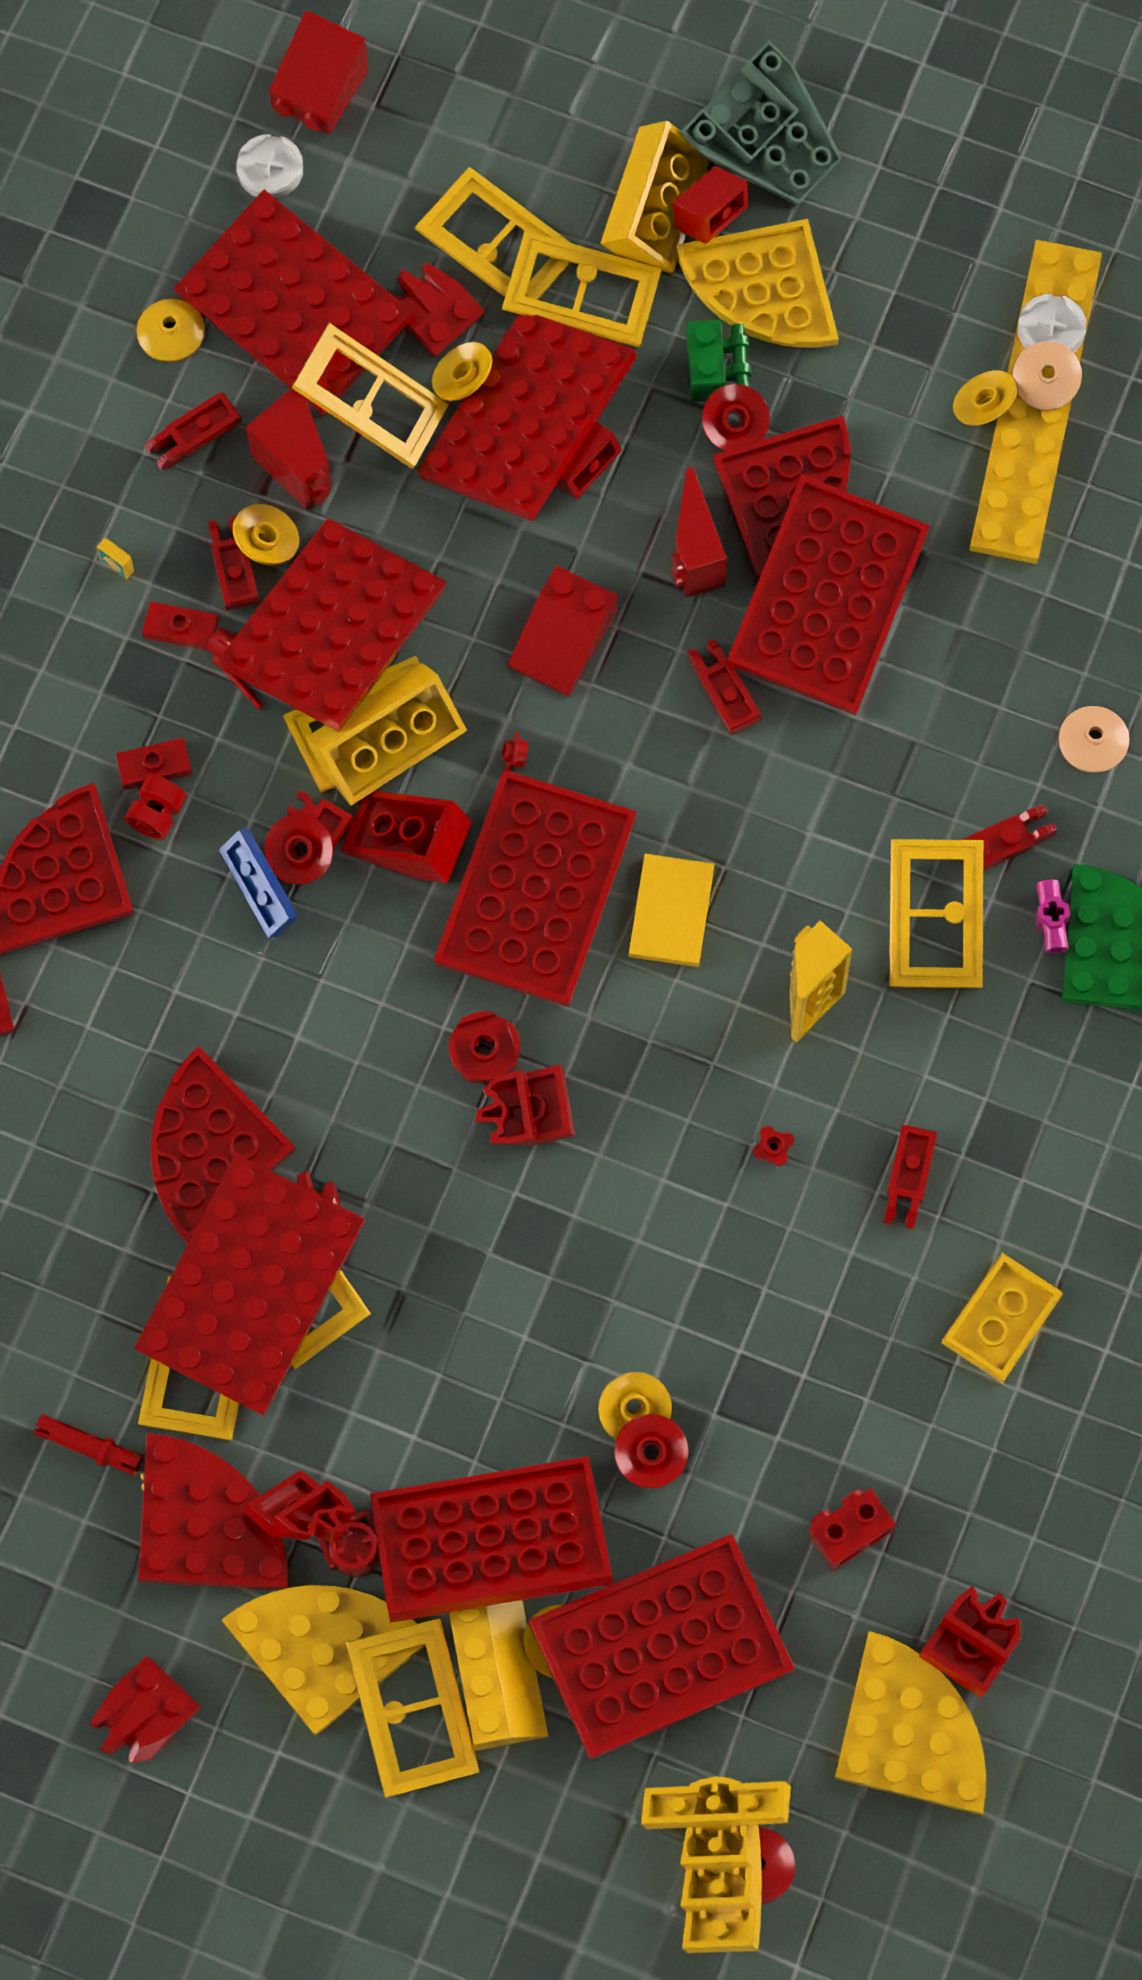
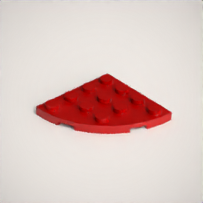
[713,415,851,581]
[0,783,135,955]
[151,1046,296,1245]
[138,1433,288,1590]

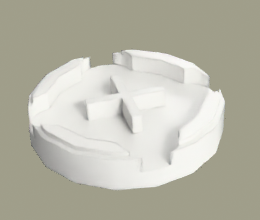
[236,134,303,199]
[1018,294,1086,353]

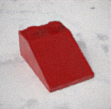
[671,467,727,598]
[507,565,618,697]
[341,791,472,883]

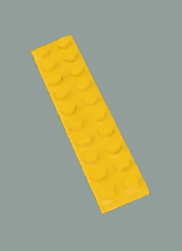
[969,240,1103,564]

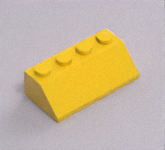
[600,121,710,273]
[305,663,467,806]
[789,921,852,1043]
[449,1600,548,1751]

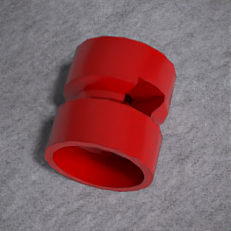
[124,774,187,840]

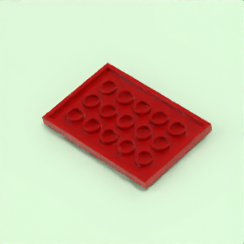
[173,189,414,417]
[417,314,637,521]
[726,474,930,715]
[218,518,447,732]
[434,769,637,1008]
[134,1153,366,1416]
[370,1456,613,1623]
[528,1534,795,1760]

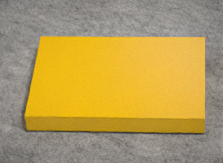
[629,854,715,967]
[941,1253,1063,1384]

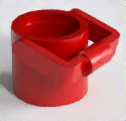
[317,1511,379,1578]

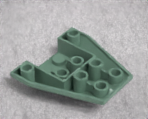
[679,40,843,205]

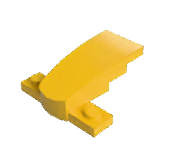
[641,1776,791,1953]

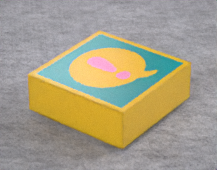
[97,538,134,580]

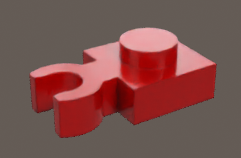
[286,791,353,848]

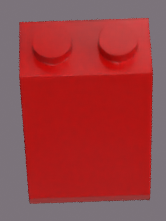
[269,10,369,135]
[246,388,332,510]

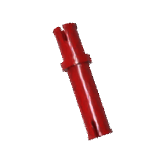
[34,1413,144,1477]

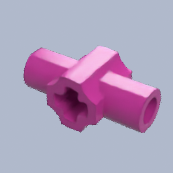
[1035,879,1070,954]

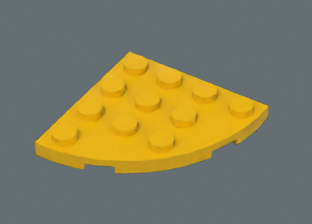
[675,219,839,348]
[221,1585,426,1736]
[834,1631,986,1815]

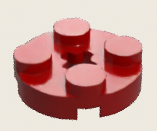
[448,1011,521,1084]

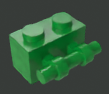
[686,320,752,402]

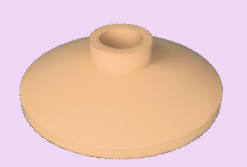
[1013,341,1082,410]
[1059,706,1129,773]

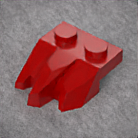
[393,262,485,358]
[475,1065,575,1145]
[246,1470,356,1543]
[919,1586,1021,1698]
[89,1656,201,1763]

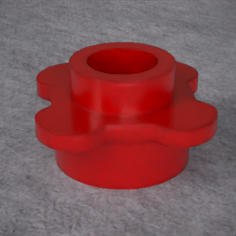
[501,732,528,771]
[753,1126,794,1166]

